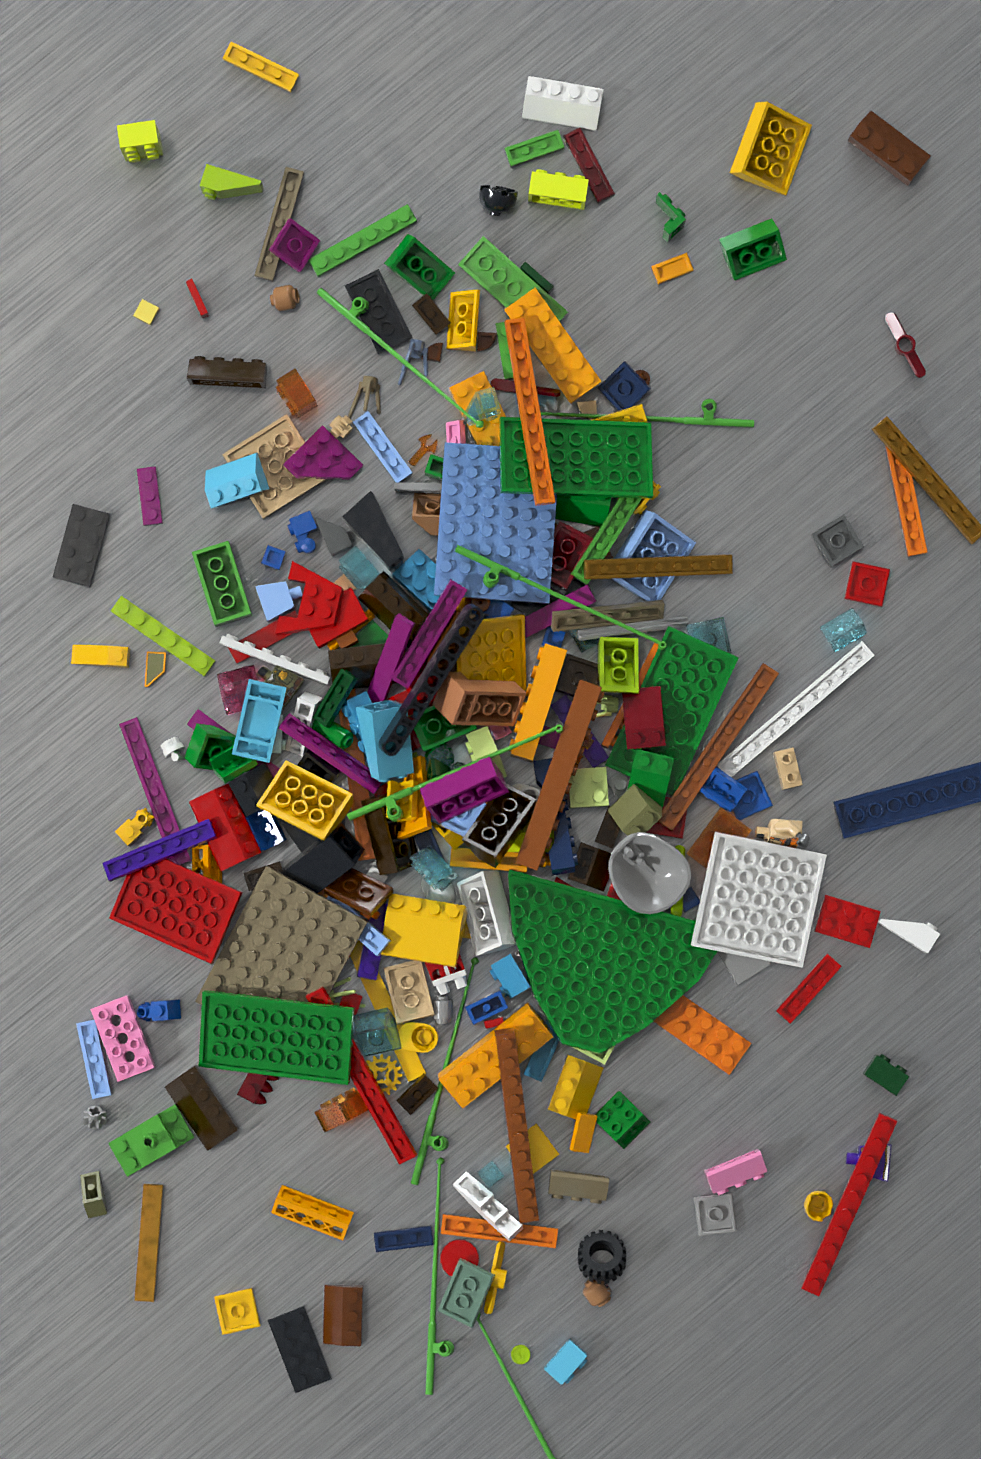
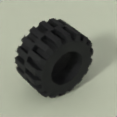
[578,1230,626,1284]

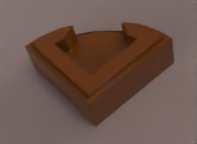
[477,332,497,352]
[421,343,443,363]

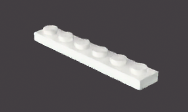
[219,634,330,685]

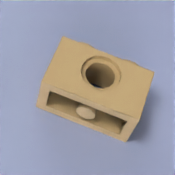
[773,747,803,790]

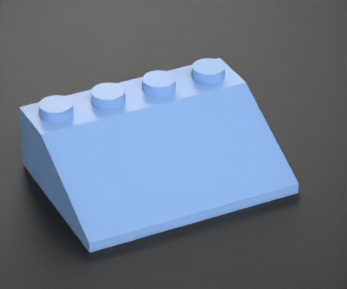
[612,510,696,601]

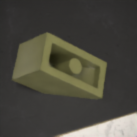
[80,1171,107,1219]

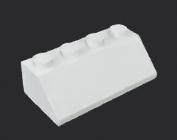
[522,76,603,131]
[457,870,516,956]

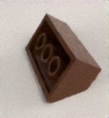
[848,111,931,186]

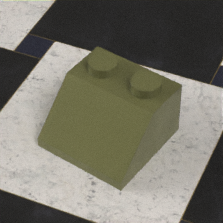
[608,784,662,836]

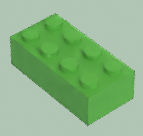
[192,541,253,627]

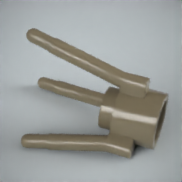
[348,376,381,419]

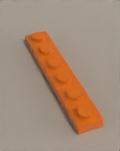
[885,445,927,557]
[601,643,659,749]
[441,1214,558,1248]

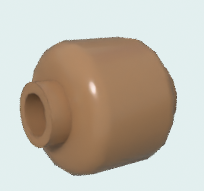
[270,285,300,311]
[583,1280,612,1307]

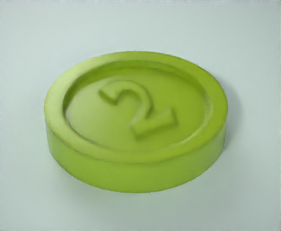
[511,1345,530,1364]

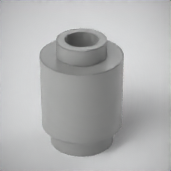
[433,996,453,1024]

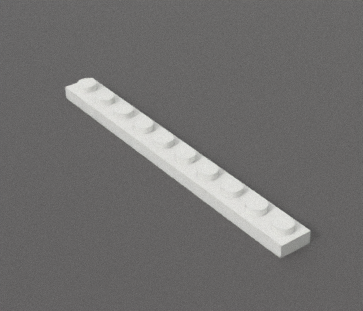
[717,641,875,777]

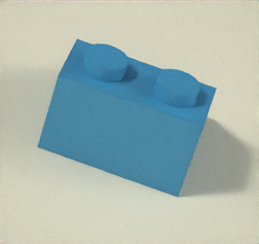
[489,954,530,999]

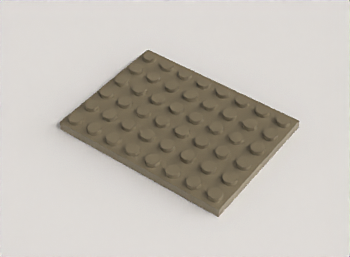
[195,866,368,1005]

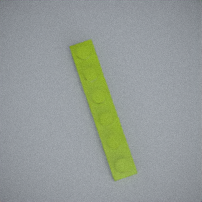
[111,596,216,677]

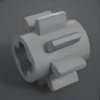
[83,1106,106,1130]

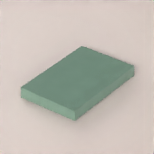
[438,1258,495,1328]

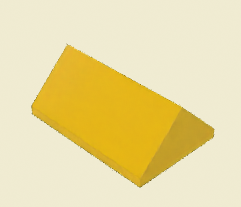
[446,289,480,351]

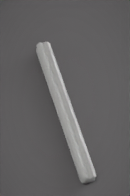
[577,616,689,641]

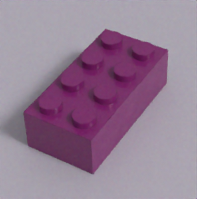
[420,757,509,824]

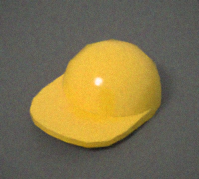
[397,1022,438,1053]

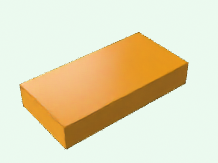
[651,253,694,285]
[569,1112,597,1153]

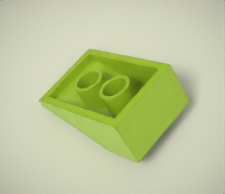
[200,164,264,200]
[598,637,639,693]

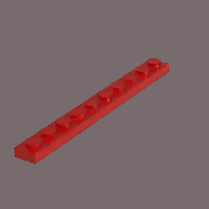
[305,986,417,1165]
[801,1112,897,1296]

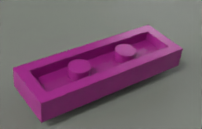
[137,466,163,526]

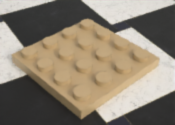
[222,414,327,519]

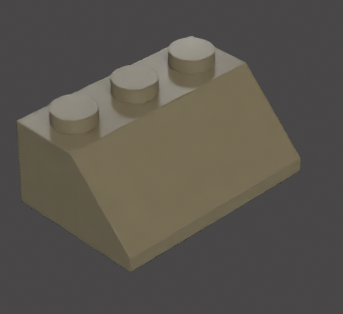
[548,1170,609,1204]

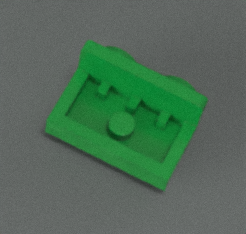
[210,745,258,784]

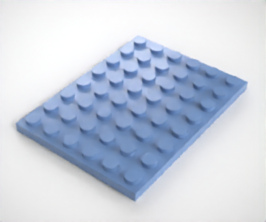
[434,442,557,604]

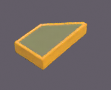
[145,652,166,687]

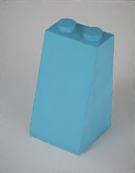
[356,699,414,782]

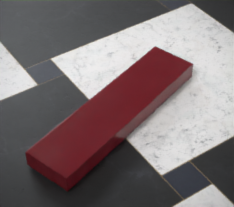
[563,127,615,203]

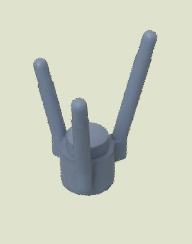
[398,339,428,385]

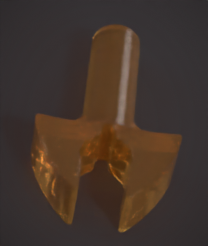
[409,434,437,466]

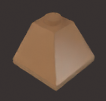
[412,493,441,536]

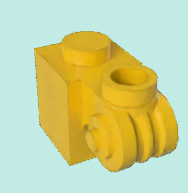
[115,808,155,846]

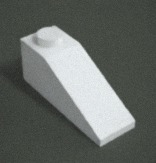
[286,692,323,756]
[877,919,940,953]

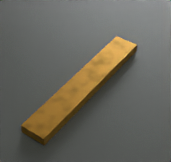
[134,1184,163,1302]

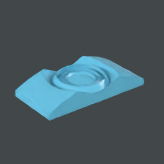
[232,679,287,763]

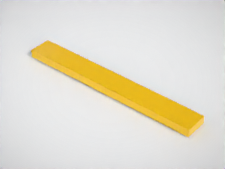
[350,940,426,1082]

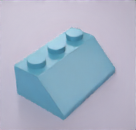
[205,453,269,508]

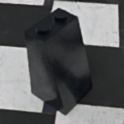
[342,491,404,571]
[281,822,365,893]

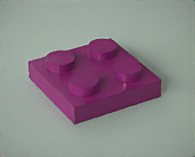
[269,218,321,272]

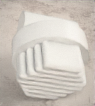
[160,737,184,761]

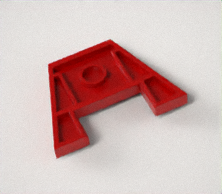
[275,561,344,636]

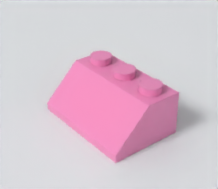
[704,1149,767,1195]

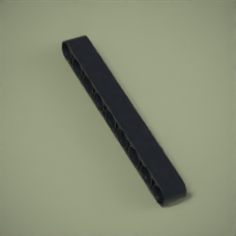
[378,604,484,756]

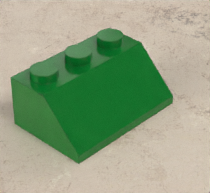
[719,218,787,281]
[555,495,611,527]

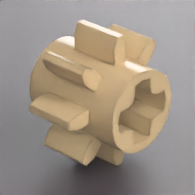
[329,415,353,439]

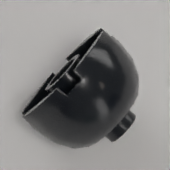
[479,185,518,216]

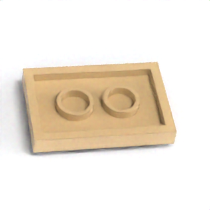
[384,960,435,1025]

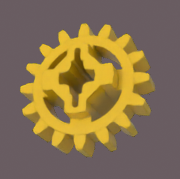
[366,1054,403,1095]

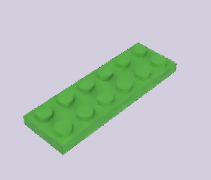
[458,236,568,322]

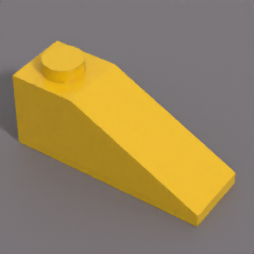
[71,645,130,668]

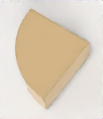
[577,400,597,420]

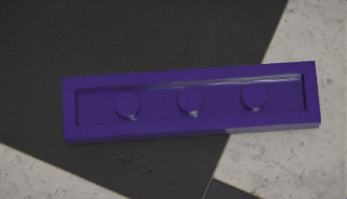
[550,695,609,768]
[357,903,388,981]

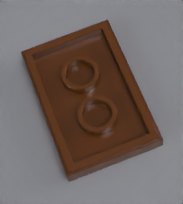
[324,868,393,917]

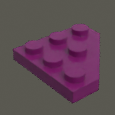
[283,425,363,480]

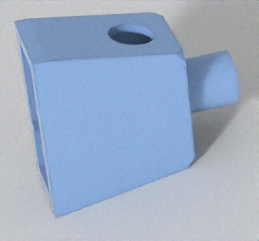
[255,581,303,623]

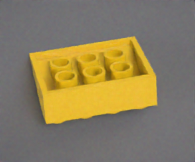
[730,102,812,195]
[256,760,353,841]
[381,894,468,967]

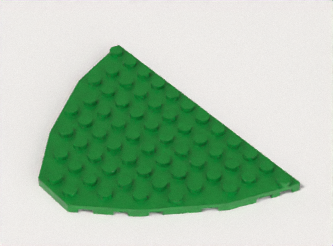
[508,869,718,1054]

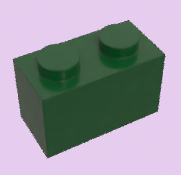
[863,1054,909,1096]

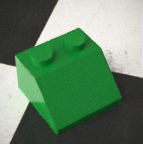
[184,723,236,770]

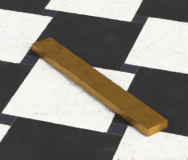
[872,416,981,545]
[584,554,733,579]

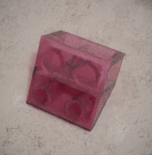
[217,665,258,715]

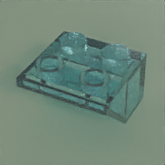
[462,387,501,426]
[409,846,459,892]

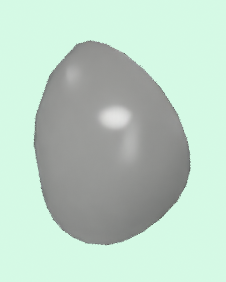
[608,832,691,914]

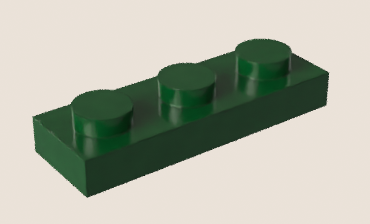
[313,668,358,728]

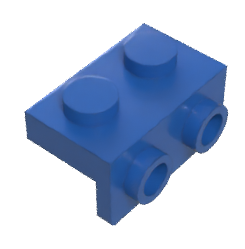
[700,767,748,812]
[245,809,287,852]

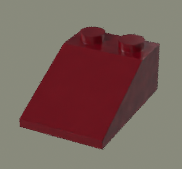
[551,521,593,591]
[622,686,666,749]

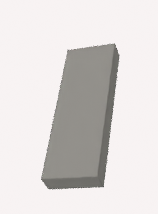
[395,483,442,493]

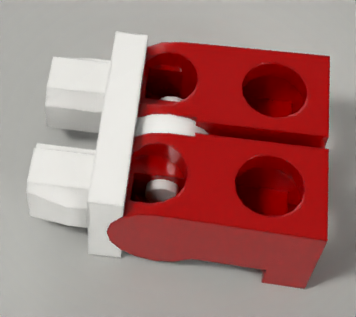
[425,952,467,995]

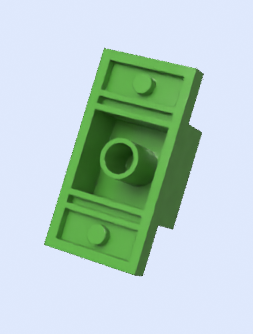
[108,1104,195,1177]

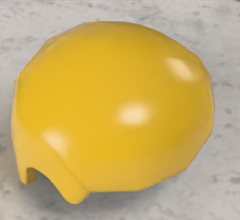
[804,1190,833,1222]

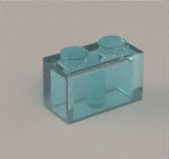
[338,546,380,591]

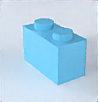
[544,1338,588,1385]

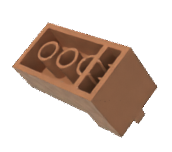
[433,672,526,726]

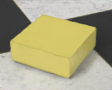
[133,299,159,325]

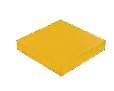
[505,1123,559,1174]
[214,1288,261,1335]

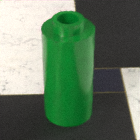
[312,719,353,749]

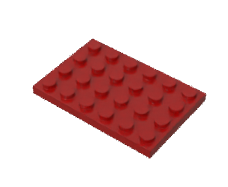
[109,847,243,964]

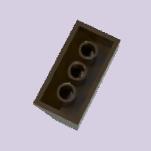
[187,356,267,389]
[358,571,429,648]
[328,643,406,689]
[462,783,536,868]
[361,793,420,875]
[164,1065,239,1151]

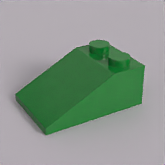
[384,234,455,300]
[408,706,477,752]
[627,749,675,809]

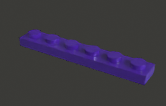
[102,819,217,882]

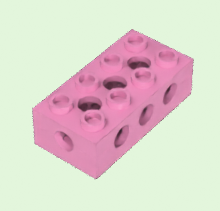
[90,995,156,1082]

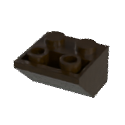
[568,842,611,892]

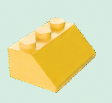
[548,1054,603,1119]

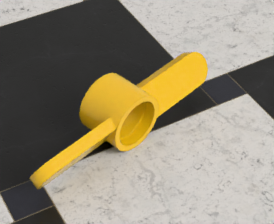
[484,1241,507,1314]

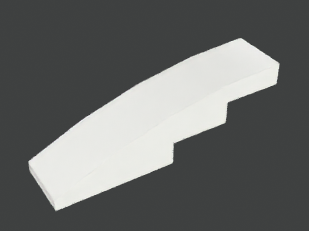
[453,1172,523,1241]

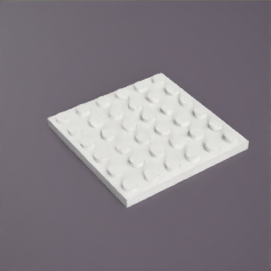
[691,832,827,968]

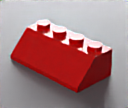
[189,784,262,871]

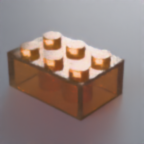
[686,807,752,870]

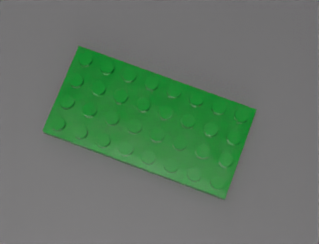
[499,417,653,499]
[605,625,739,796]
[199,990,354,1085]

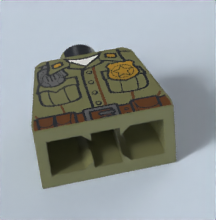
[256,665,305,710]

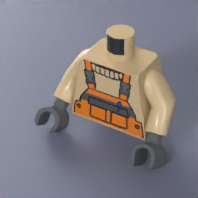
[755,819,810,849]

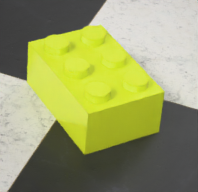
[117,120,163,163]
[528,169,589,210]

